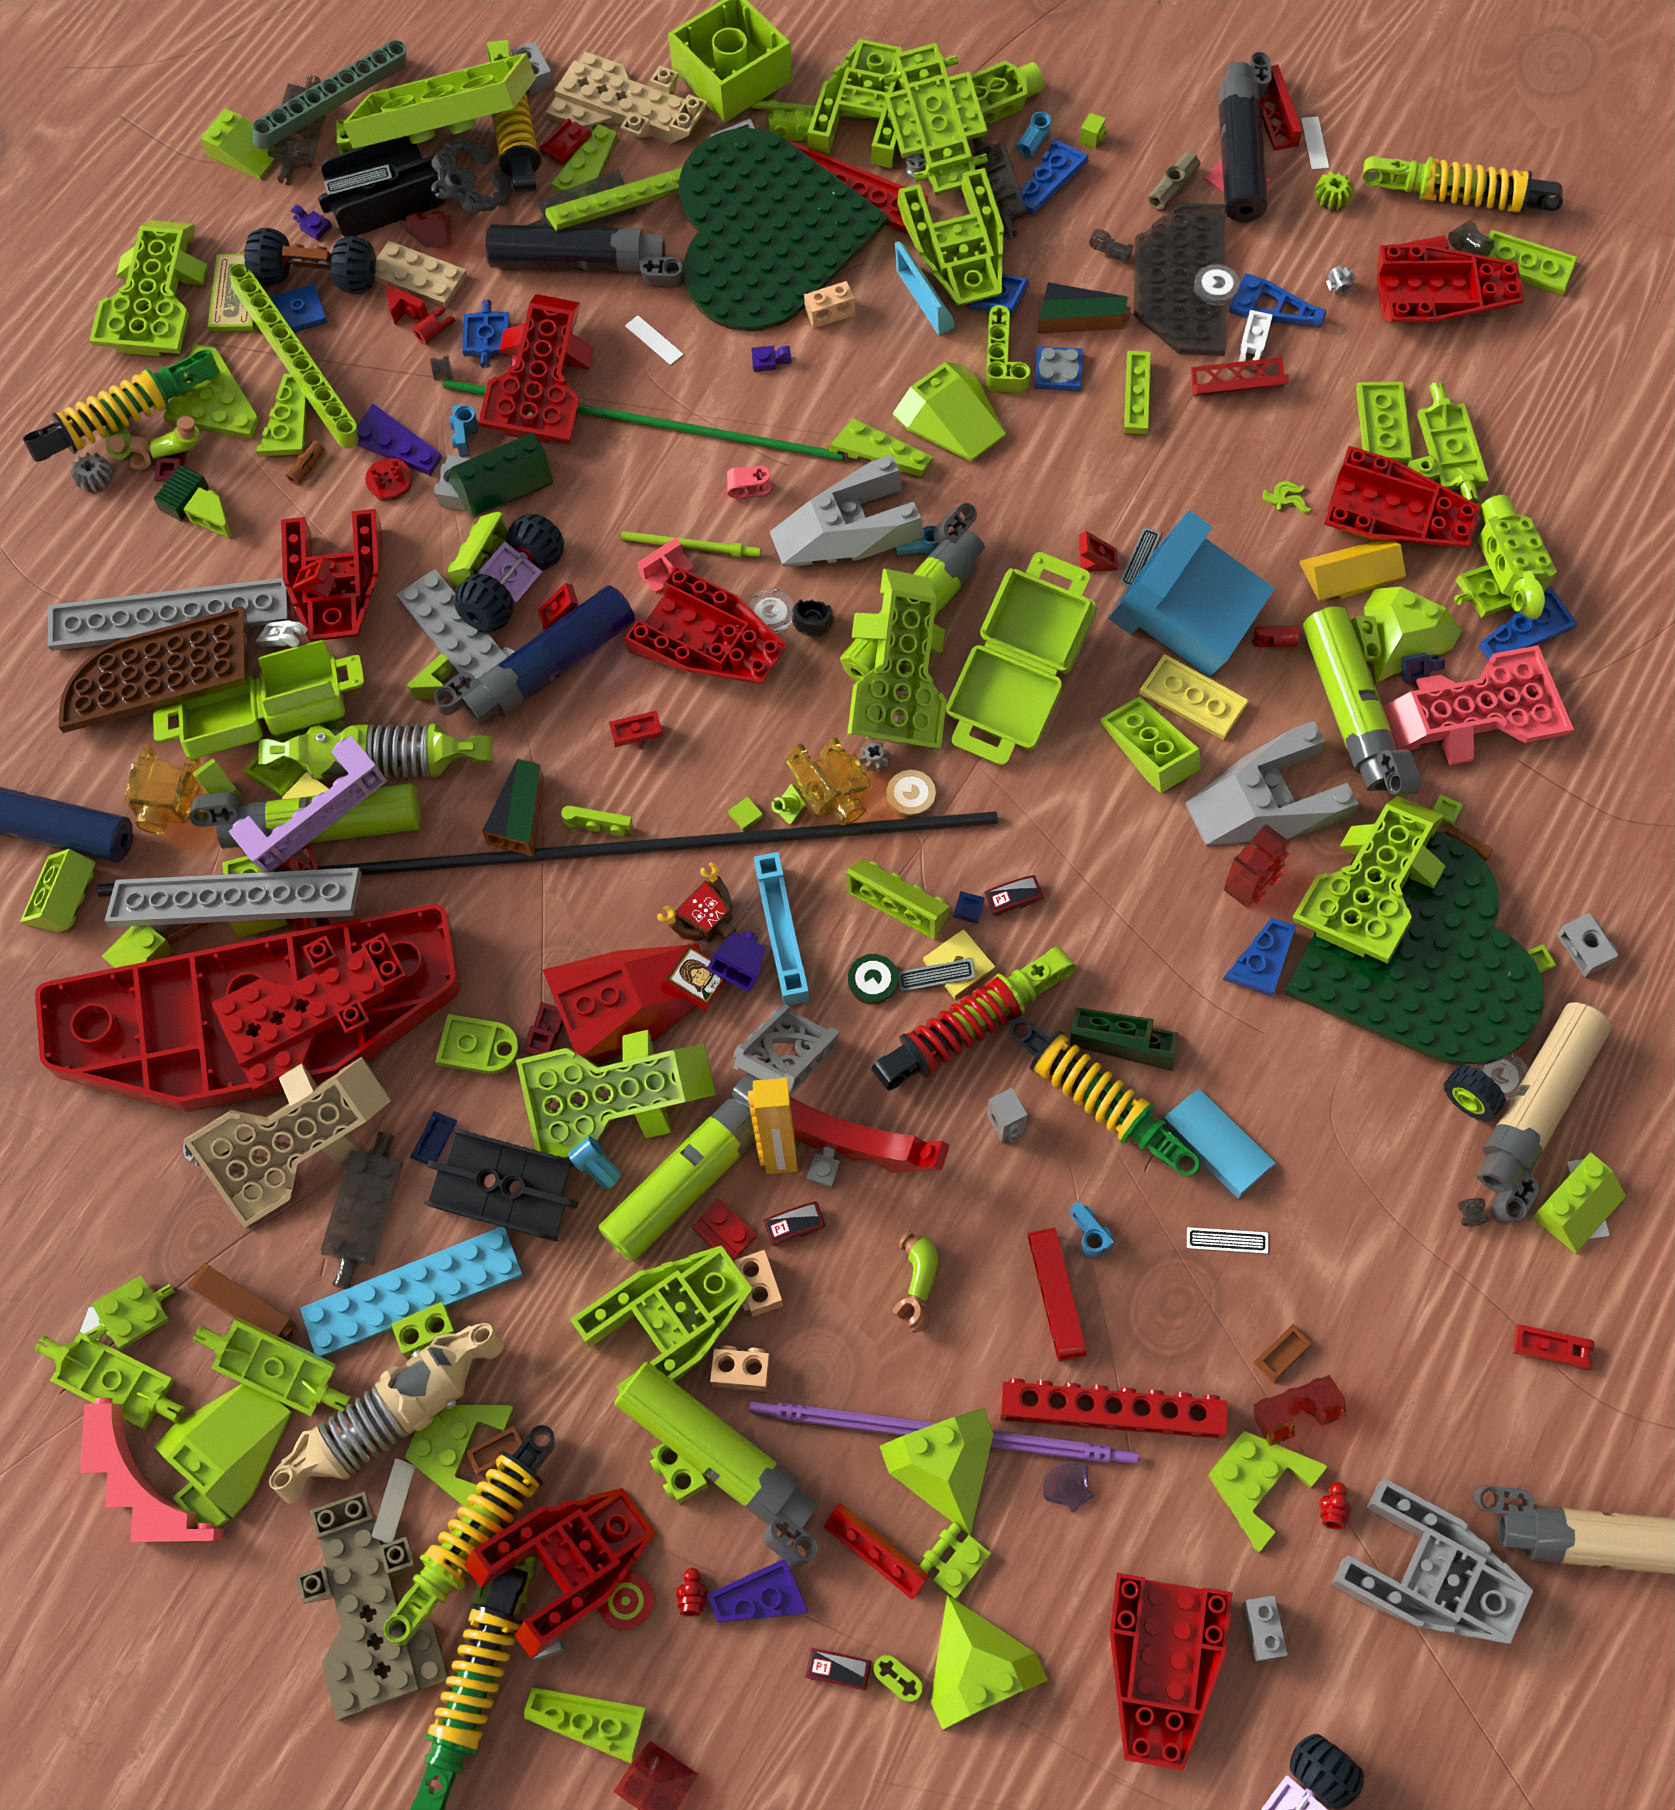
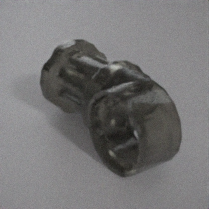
[1089,229,1133,264]

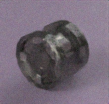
[430,355,453,381]
[1458,1198,1489,1227]

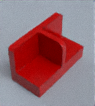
[609,711,663,749]

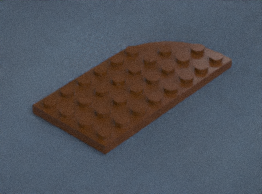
[59,606,249,733]

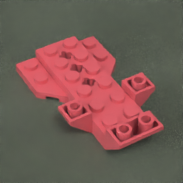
[1383,645,1574,766]

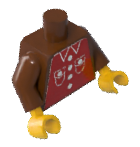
[657,863,736,943]

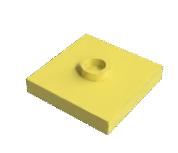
[923,929,995,999]

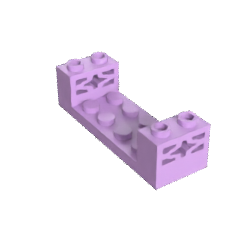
[228,736,387,872]

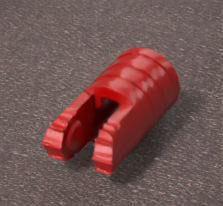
[412,305,456,344]
[1252,625,1299,647]

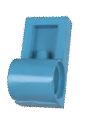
[449,405,479,457]
[1069,1201,1114,1259]

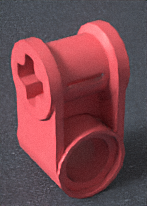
[727,466,772,499]

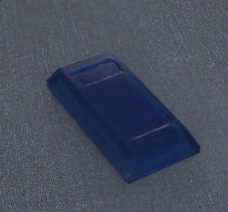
[410,1111,457,1165]

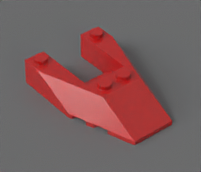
[281,509,382,642]
[464,1488,656,1659]

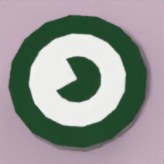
[848,954,898,1004]

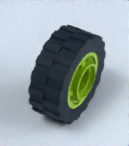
[1443,1065,1506,1122]

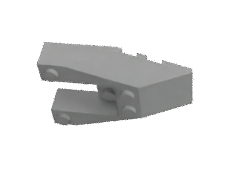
[770,455,925,567]
[1185,721,1359,846]
[1331,1478,1533,1644]

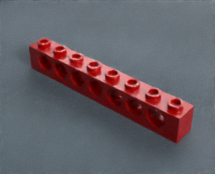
[1000,1378,1227,1439]

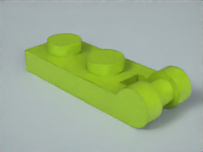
[561,806,634,837]

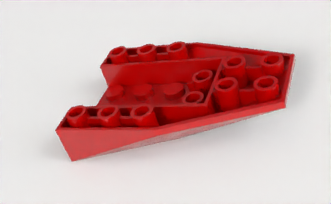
[625,565,787,684]
[543,944,700,1064]

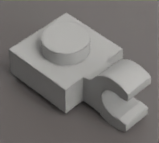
[807,1147,841,1188]

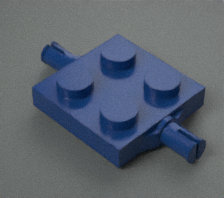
[462,299,510,368]

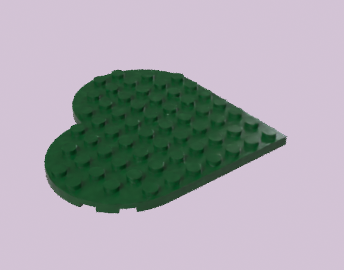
[679,128,889,331]
[1285,832,1544,1066]

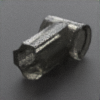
[1448,221,1494,257]

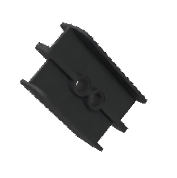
[318,135,445,237]
[424,1129,579,1242]

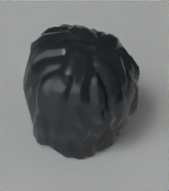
[791,599,834,638]

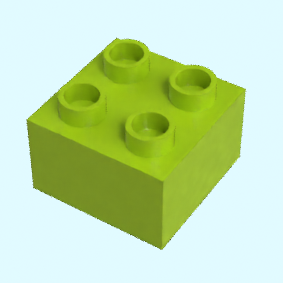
[668,0,793,123]

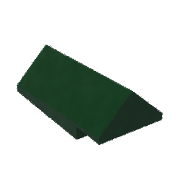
[1070,1007,1178,1071]

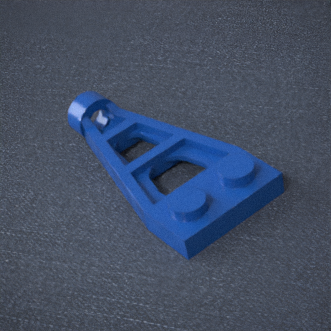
[1229,273,1327,327]

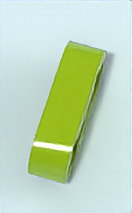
[874,1655,922,1703]

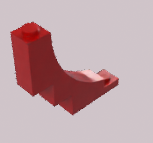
[790,1096,950,1173]

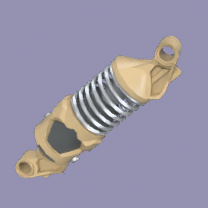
[269,1323,504,1503]

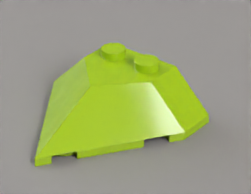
[1363,587,1462,685]
[880,1407,994,1536]
[931,1595,1048,1730]

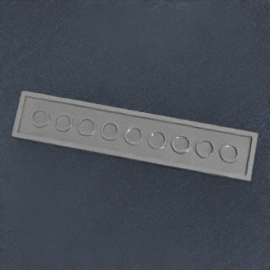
[48,578,289,651]
[104,868,362,927]

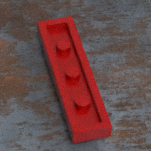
[823,1503,930,1600]

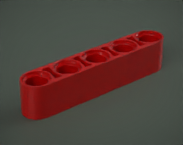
[1028,1227,1086,1362]

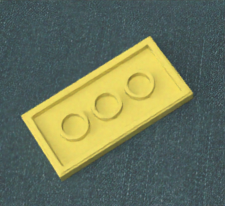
[1139,654,1249,741]

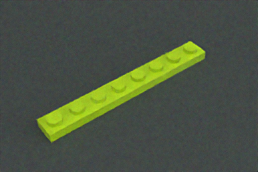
[545,168,682,231]

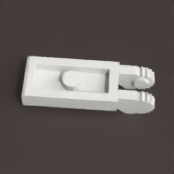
[1239,310,1272,370]
[255,621,307,648]

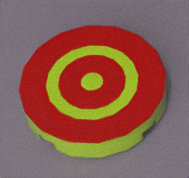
[598,1572,655,1631]

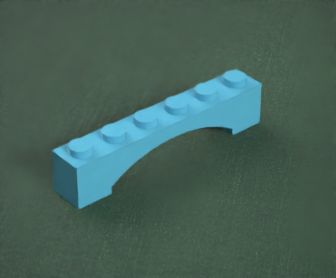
[754,852,809,1006]

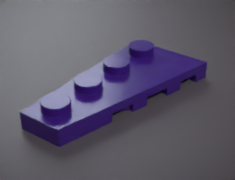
[357,404,442,476]

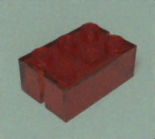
[1224,824,1291,909]

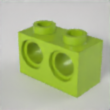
[391,1302,457,1360]
[650,1443,709,1505]

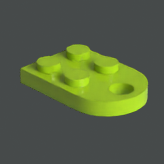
[435,1014,519,1074]

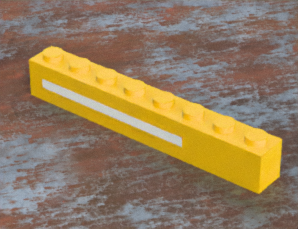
[748,1078,798,1174]

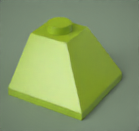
[102,925,174,968]

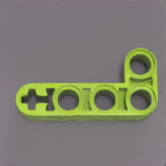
[986,305,1030,393]

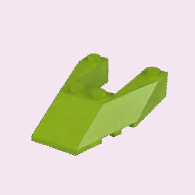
[807,39,903,168]
[897,168,1004,306]
[570,1246,753,1393]

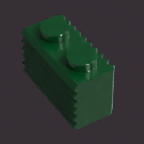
[154,465,209,521]

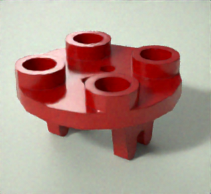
[365,458,412,501]

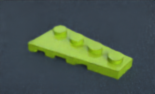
[551,124,618,200]
[256,374,308,457]
[829,418,933,477]
[524,1687,645,1764]

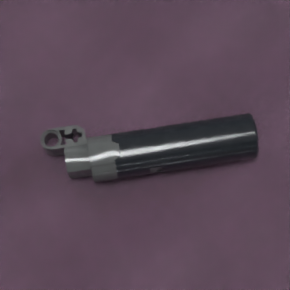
[1218,52,1272,222]
[485,224,684,287]

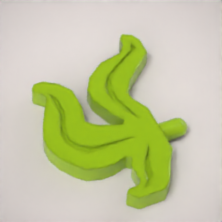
[1262,481,1311,514]

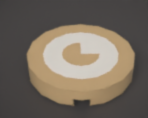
[886,770,936,818]

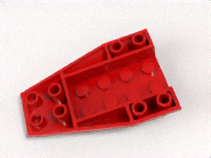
[1376,245,1524,322]
[1324,446,1481,548]
[1109,1573,1233,1771]

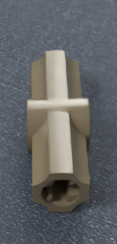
[1148,151,1200,210]

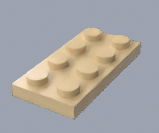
[374,241,467,308]

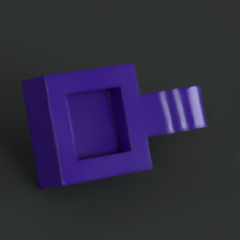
[291,204,332,241]
[752,346,792,372]

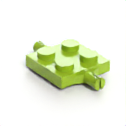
[1454,565,1512,617]
[85,1275,175,1351]

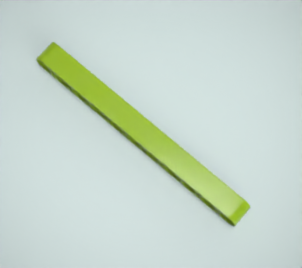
[229,263,358,449]

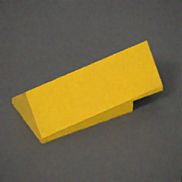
[1300,540,1406,602]

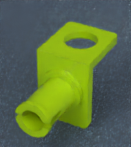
[771,782,822,824]

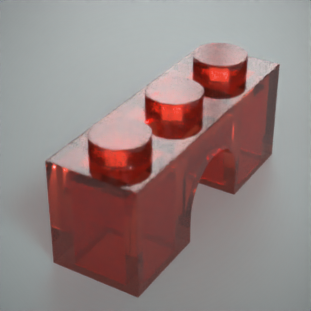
[1253,1375,1346,1446]

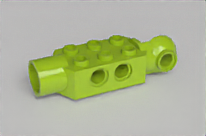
[971,60,1044,126]
[1477,495,1557,620]

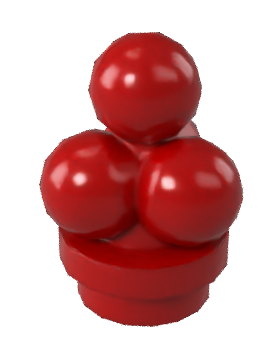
[1319,1482,1351,1530]
[676,1567,708,1617]

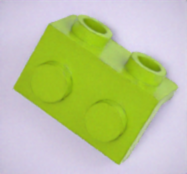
[768,108,812,141]

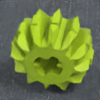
[1315,171,1354,210]

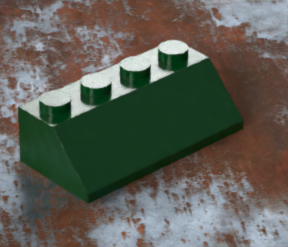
[449,432,554,519]

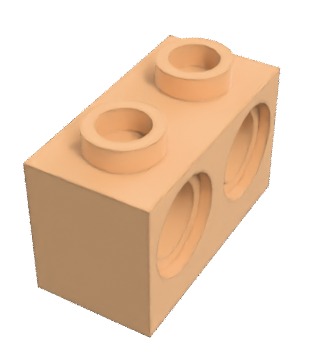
[804,281,855,329]
[734,1250,783,1317]
[710,1345,770,1392]

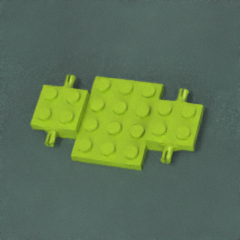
[884,43,988,196]

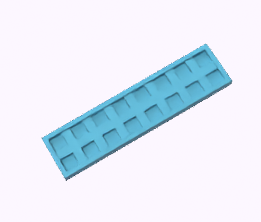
[300,1227,523,1358]

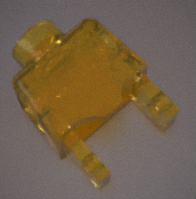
[785,738,872,825]
[124,743,202,834]

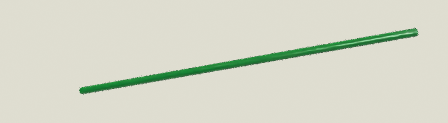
[443,379,844,461]

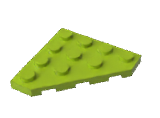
[163,344,259,439]

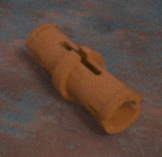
[286,440,325,485]

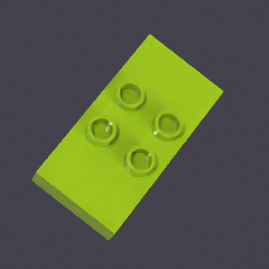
[343,53,536,149]

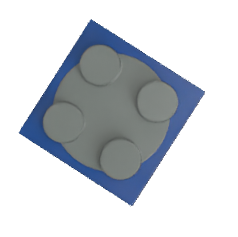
[1035,346,1083,391]

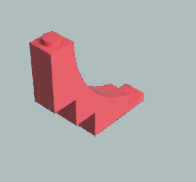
[80,1398,224,1542]

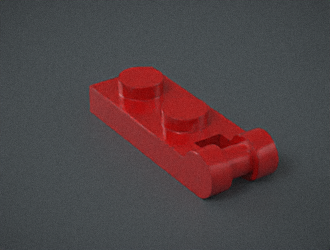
[1513,1324,1595,1370]

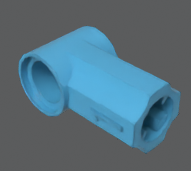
[1016,112,1051,158]
[896,525,939,556]
[568,1136,621,1189]

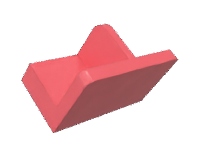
[637,538,694,593]

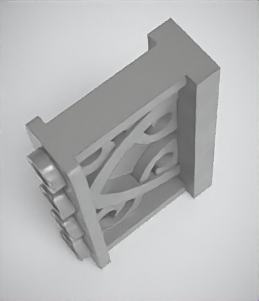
[733,1004,840,1096]

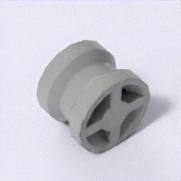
[906,153,926,179]

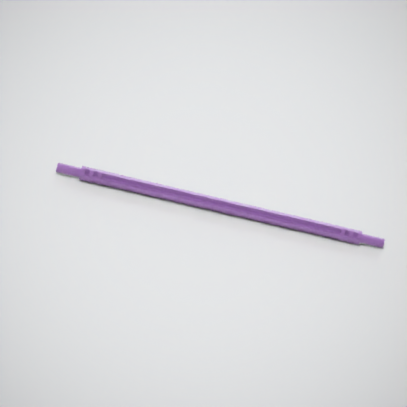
[749,1402,1138,1464]

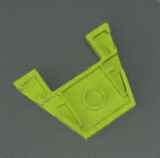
[405,1405,515,1508]
[1208,1431,1327,1553]

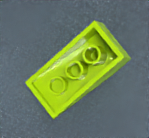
[1100,696,1201,793]

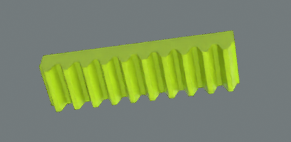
[1124,351,1151,435]

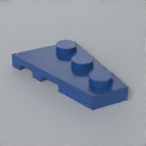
[1223,917,1296,997]

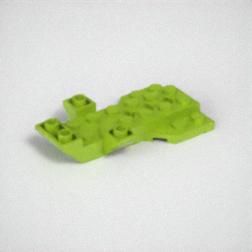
[89,220,208,357]
[847,569,947,749]
[1293,796,1445,963]
[516,1030,717,1158]

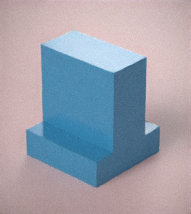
[1108,510,1275,677]

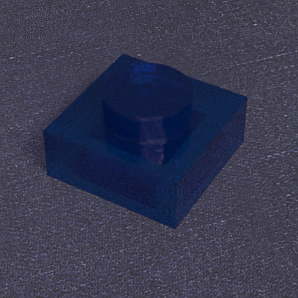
[953,891,985,924]

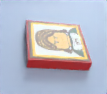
[662,944,726,1011]

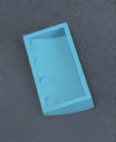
[895,241,955,336]
[1163,1088,1276,1199]

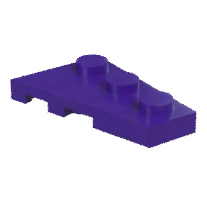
[706,1559,808,1623]

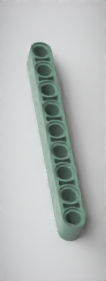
[252,40,407,149]

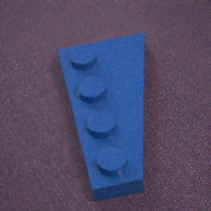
[1016,139,1089,216]
[1479,586,1577,661]

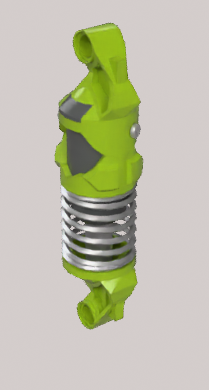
[258,723,492,779]

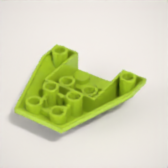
[893,362,1006,462]
[154,1384,292,1518]

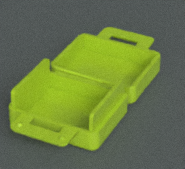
[946,552,1097,765]
[153,640,364,759]

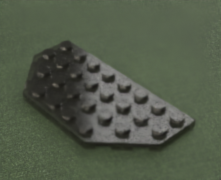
[1134,203,1226,356]

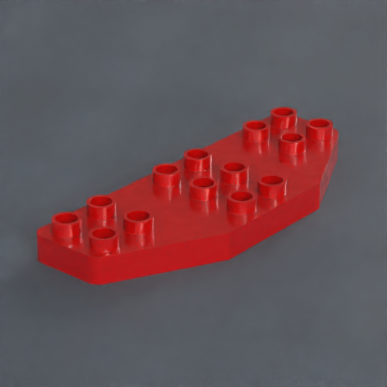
[35,904,461,1112]

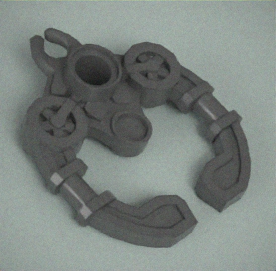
[431,138,510,214]

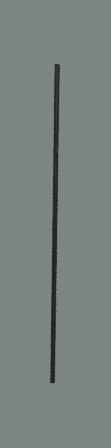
[97,811,998,897]

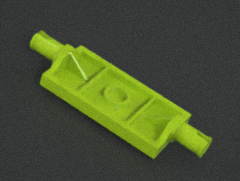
[1417,382,1489,504]
[192,1317,351,1416]
[35,1332,185,1430]

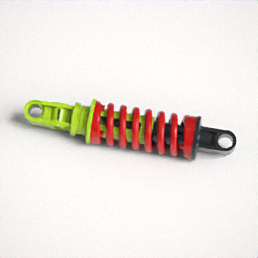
[871,946,1076,1091]

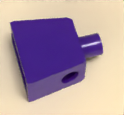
[706,931,765,992]

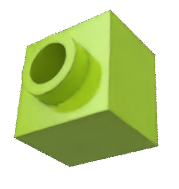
[1079,113,1107,149]
[1408,455,1440,482]

